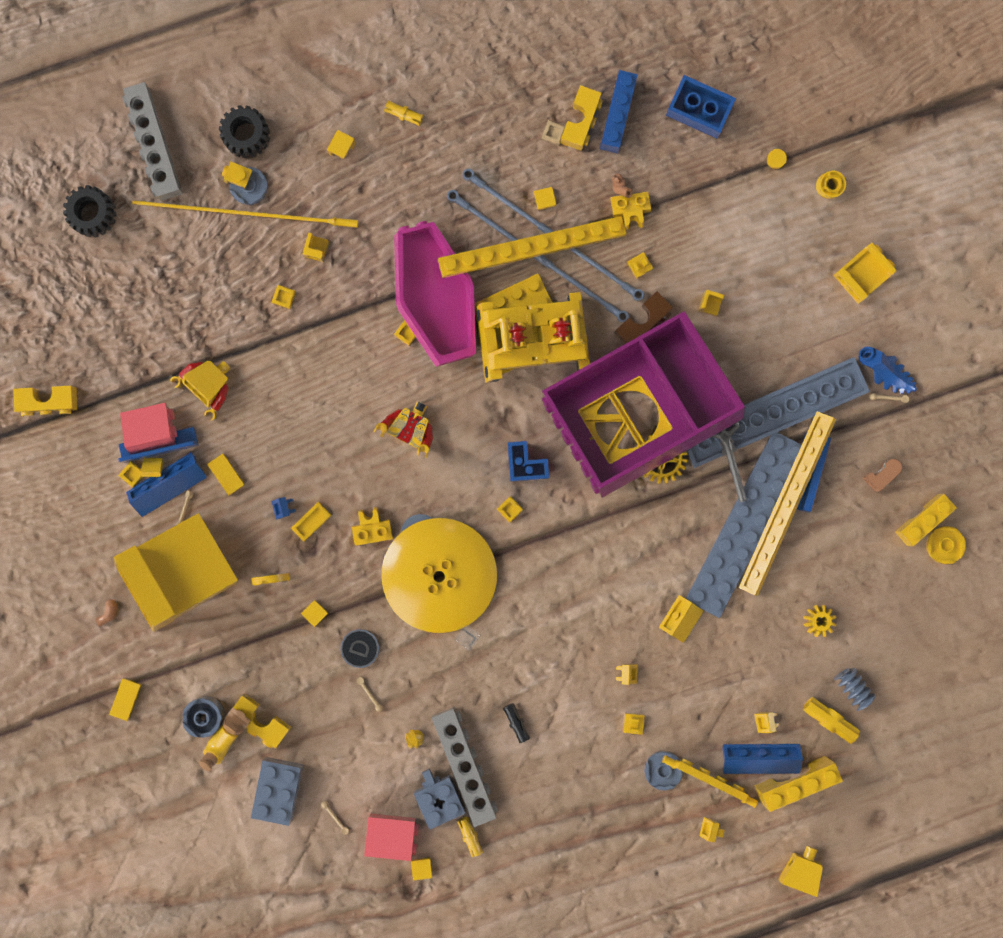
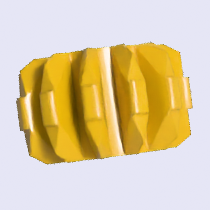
[803,605,837,637]

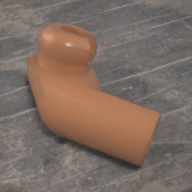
[612,174,632,198]
[96,599,118,626]

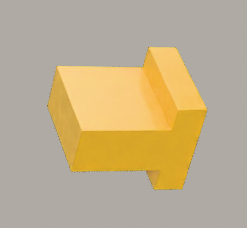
[113,513,238,632]

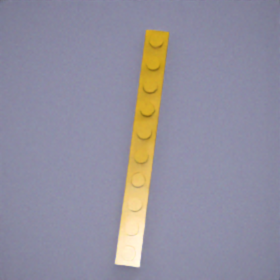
[438,216,626,278]
[739,411,836,596]

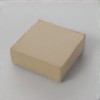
[541,120,565,146]

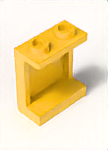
[833,242,897,304]

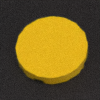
[926,526,966,564]
[251,573,290,586]

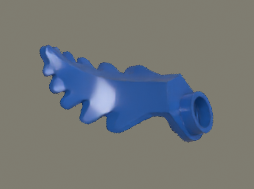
[859,346,917,394]

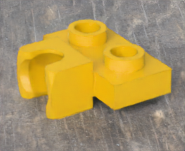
[610,192,651,230]
[351,507,393,546]

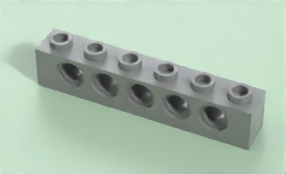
[122,82,183,201]
[432,707,498,827]

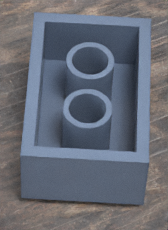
[251,757,304,826]

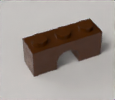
[614,291,673,344]

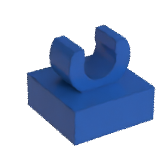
[271,497,296,520]

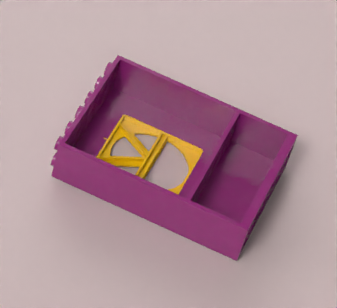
[541,311,745,498]

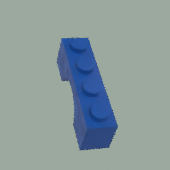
[600,70,638,154]

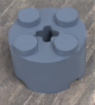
[182,696,226,738]

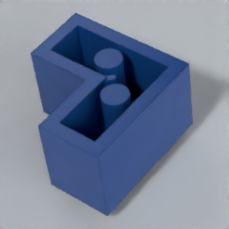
[508,441,549,482]

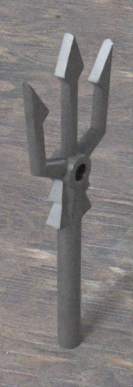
[711,421,747,502]

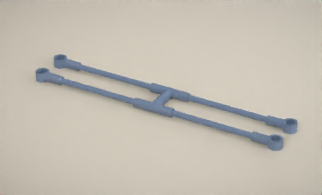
[447,168,644,323]

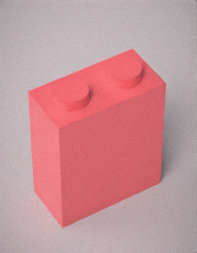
[120,403,177,454]
[364,813,419,861]

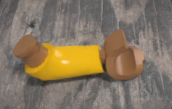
[199,707,251,771]

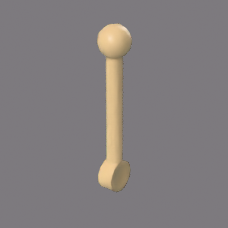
[869,393,909,403]
[175,491,193,526]
[357,677,383,712]
[321,801,349,835]

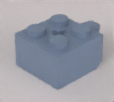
[414,768,466,830]

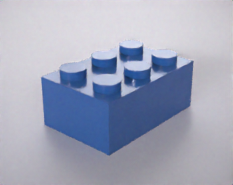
[666,75,736,139]

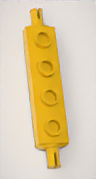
[662,755,758,808]

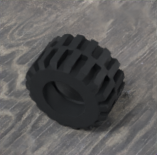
[219,105,270,158]
[63,185,117,237]

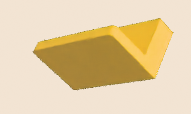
[659,595,703,643]

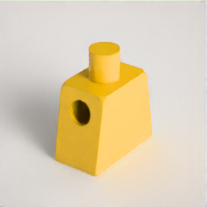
[778,846,823,897]

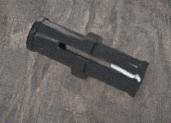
[502,703,530,743]

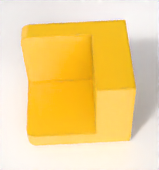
[327,130,356,159]
[303,232,329,262]
[698,289,725,317]

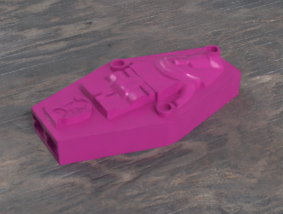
[394,221,476,367]

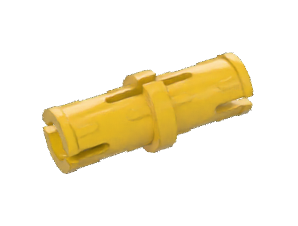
[384,100,424,126]
[457,816,483,857]

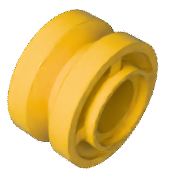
[816,170,846,199]

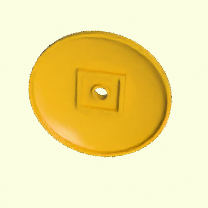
[382,518,497,633]

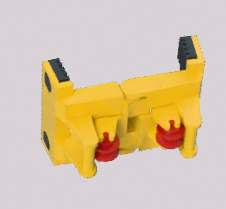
[475,292,590,383]

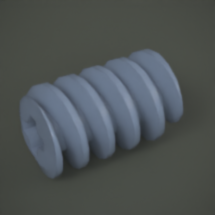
[834,668,875,711]

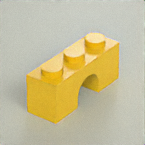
[560,85,603,151]
[13,386,77,416]
[895,494,957,546]
[233,694,292,749]

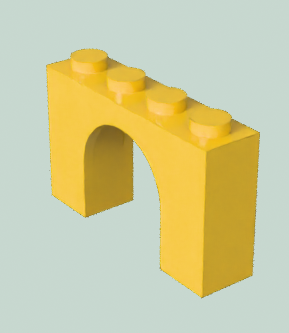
[754,756,843,812]

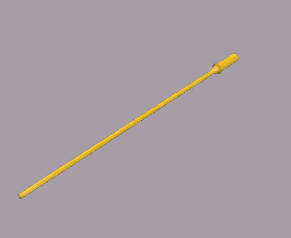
[132,200,359,228]

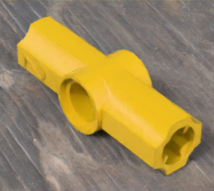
[802,697,860,744]

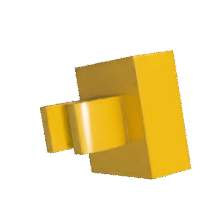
[627,252,653,279]
[616,664,638,685]
[754,712,779,733]
[623,713,645,735]
[699,817,725,843]

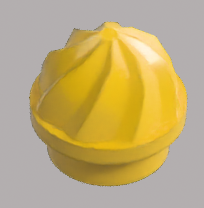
[405,729,424,748]

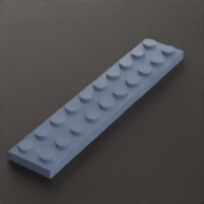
[687,357,870,468]
[685,432,802,618]

